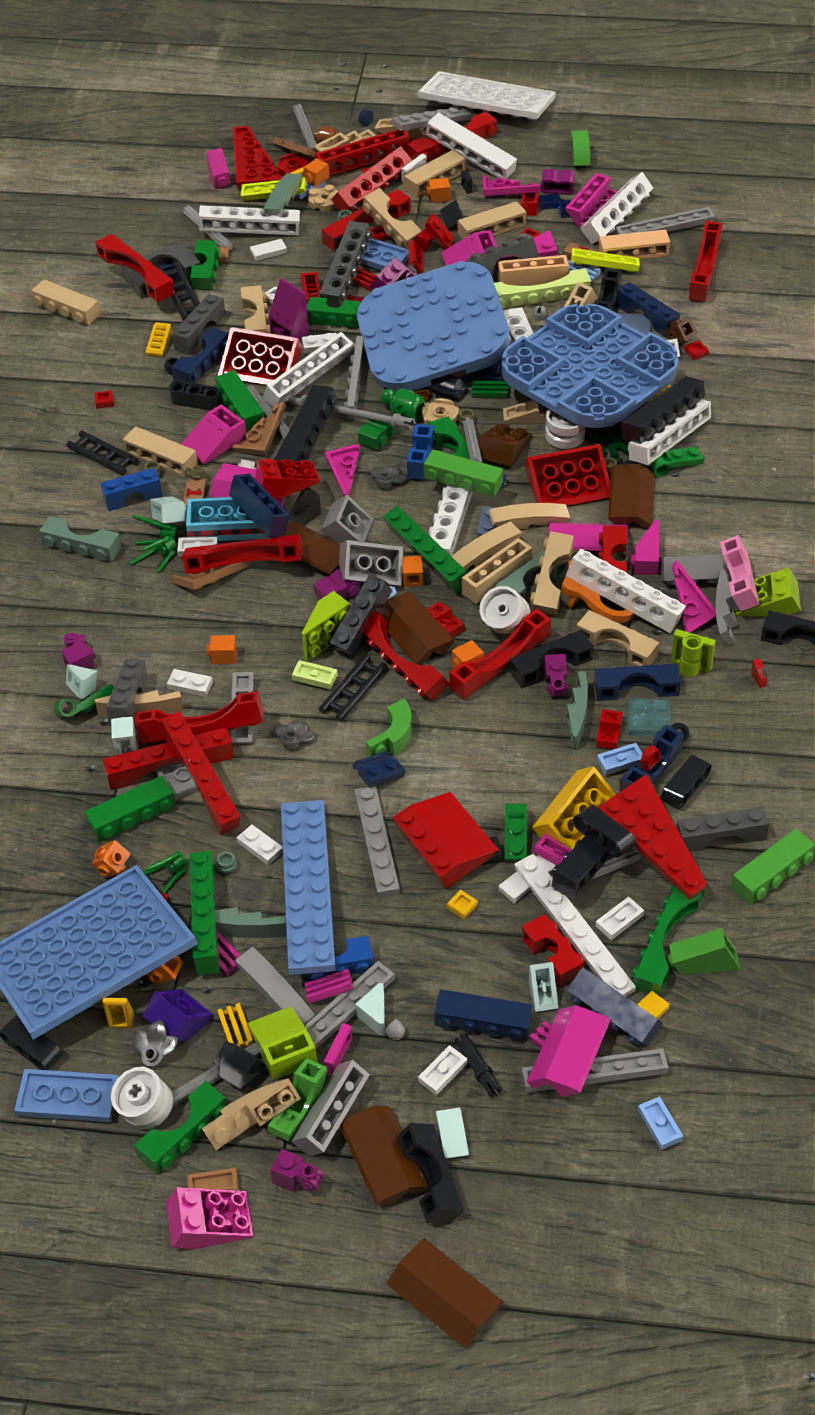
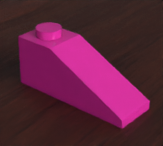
[631,520,659,575]

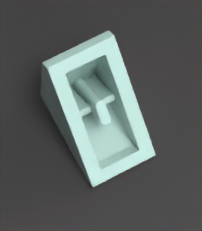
[66,665,97,699]
[529,962,558,1012]
[356,983,385,1036]

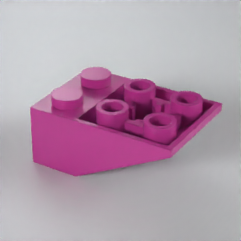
[441,230,499,268]
[181,404,246,464]
[166,1187,253,1249]

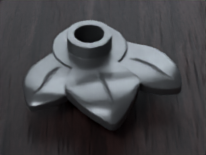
[371,465,407,489]
[275,720,316,749]
[134,1020,178,1067]

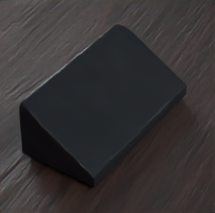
[440,200,463,231]

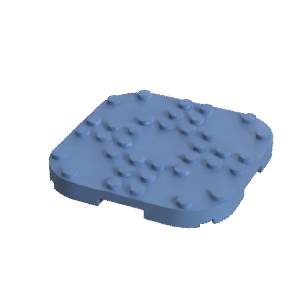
[357,261,511,393]
[502,303,679,428]

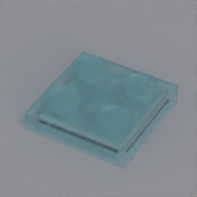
[628,698,671,736]

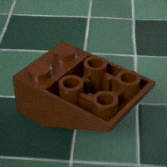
[478,423,532,466]

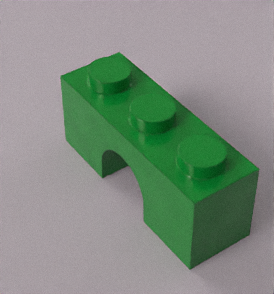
[190,240,221,290]
[307,297,361,328]

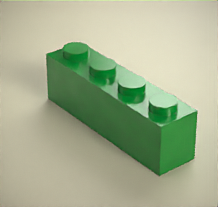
[214,370,264,432]
[84,776,176,842]

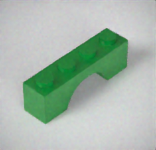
[429,416,470,459]
[134,1081,227,1175]

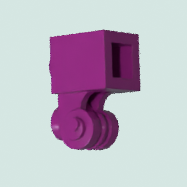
[61,633,96,669]
[543,654,568,697]
[270,1149,325,1193]

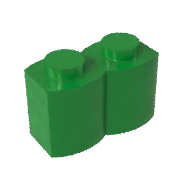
[358,412,397,450]

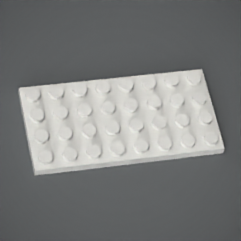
[418,71,556,120]

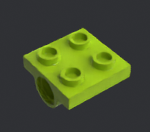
[671,629,716,677]

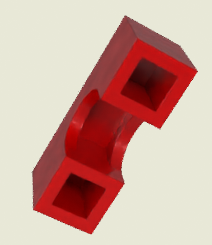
[599,525,627,573]
[522,914,584,988]

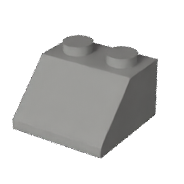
[321,495,374,543]

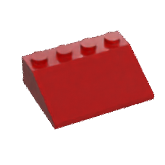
[218,327,303,386]
[524,444,610,507]
[393,792,499,890]

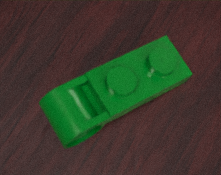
[648,447,705,477]
[53,684,114,718]
[505,804,527,863]

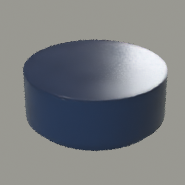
[358,109,373,126]

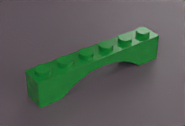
[383,505,467,594]
[189,851,220,975]
[631,880,707,996]

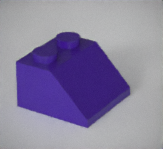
[143,989,214,1042]

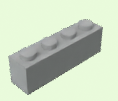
[291,1060,370,1157]

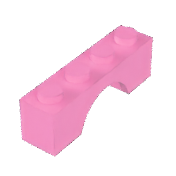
[720,535,759,611]

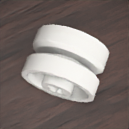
[545,409,586,449]
[480,586,530,636]
[111,1067,173,1130]

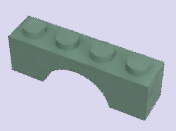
[39,516,121,562]
[495,550,568,600]

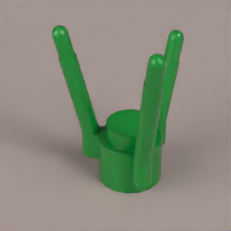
[132,515,177,545]
[129,536,177,573]
[143,851,188,894]

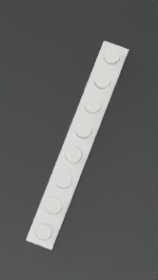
[515,854,636,997]

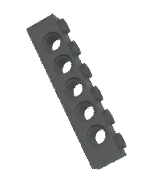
[319,221,372,308]

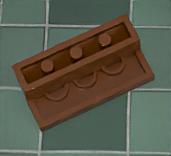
[608,464,655,530]
[276,522,340,575]
[377,591,455,665]
[340,1106,429,1205]
[386,1238,503,1348]

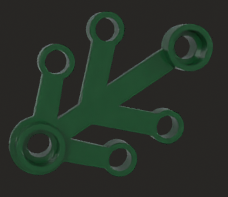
[586,426,631,464]

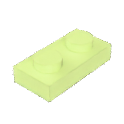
[292,660,338,689]

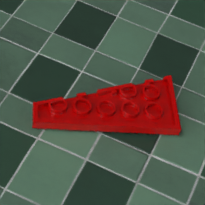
[233,126,283,188]
[598,774,707,900]

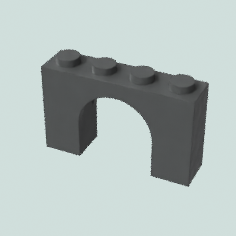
[121,241,200,299]

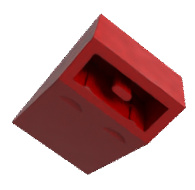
[255,458,320,499]

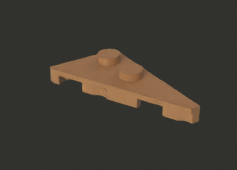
[273,137,318,160]
[232,401,286,455]
[171,562,248,590]

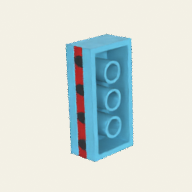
[186,497,266,541]

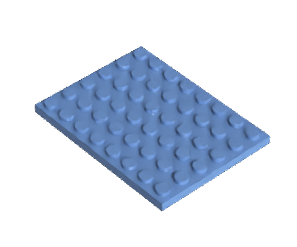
[0,865,198,1039]

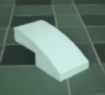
[436,1108,469,1159]

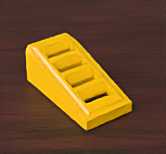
[146,322,172,357]
[103,998,134,1028]

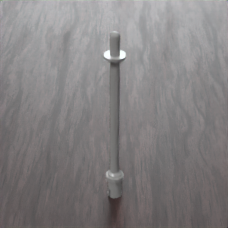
[288,395,415,430]

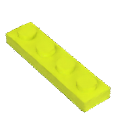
[241,177,307,201]
[571,248,640,272]

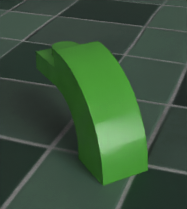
[570,130,590,166]
[366,698,412,757]
[268,1058,327,1142]

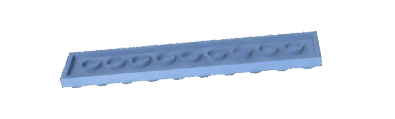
[281,800,336,975]

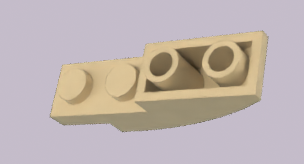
[202,1079,301,1150]

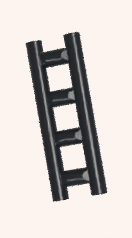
[158,262,200,321]
[66,430,139,475]
[318,654,388,721]

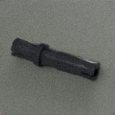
[455,1033,502,1098]

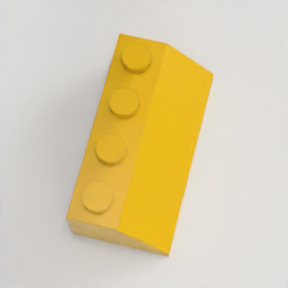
[532,766,616,850]

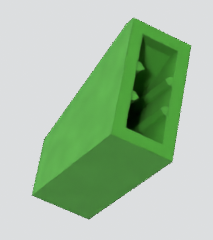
[668,928,740,975]

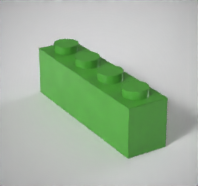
[424,449,503,497]
[731,829,815,905]

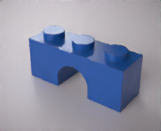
[407,424,434,480]
[100,468,163,511]
[305,936,373,982]

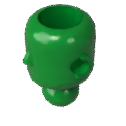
[380,388,426,422]

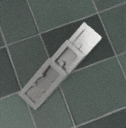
[715,569,739,646]
[231,672,254,744]
[235,947,316,1026]

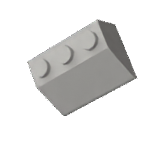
[339,540,403,586]
[659,554,723,585]

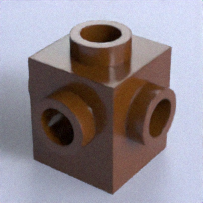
[665,317,697,346]

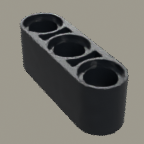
[169,381,221,411]
[661,754,712,809]
[573,805,636,858]
[0,1016,63,1070]

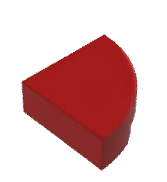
[751,658,767,688]

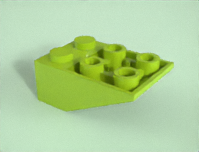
[735,567,801,617]
[302,591,350,662]
[248,1006,318,1081]

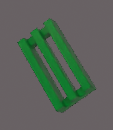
[472,381,509,398]

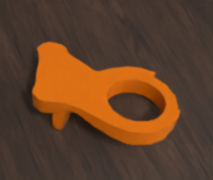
[561,560,634,623]

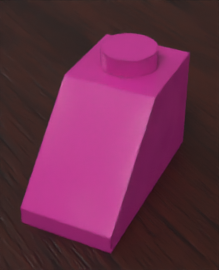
[206,148,230,189]

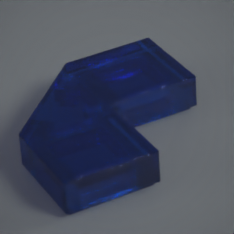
[539,194,571,218]

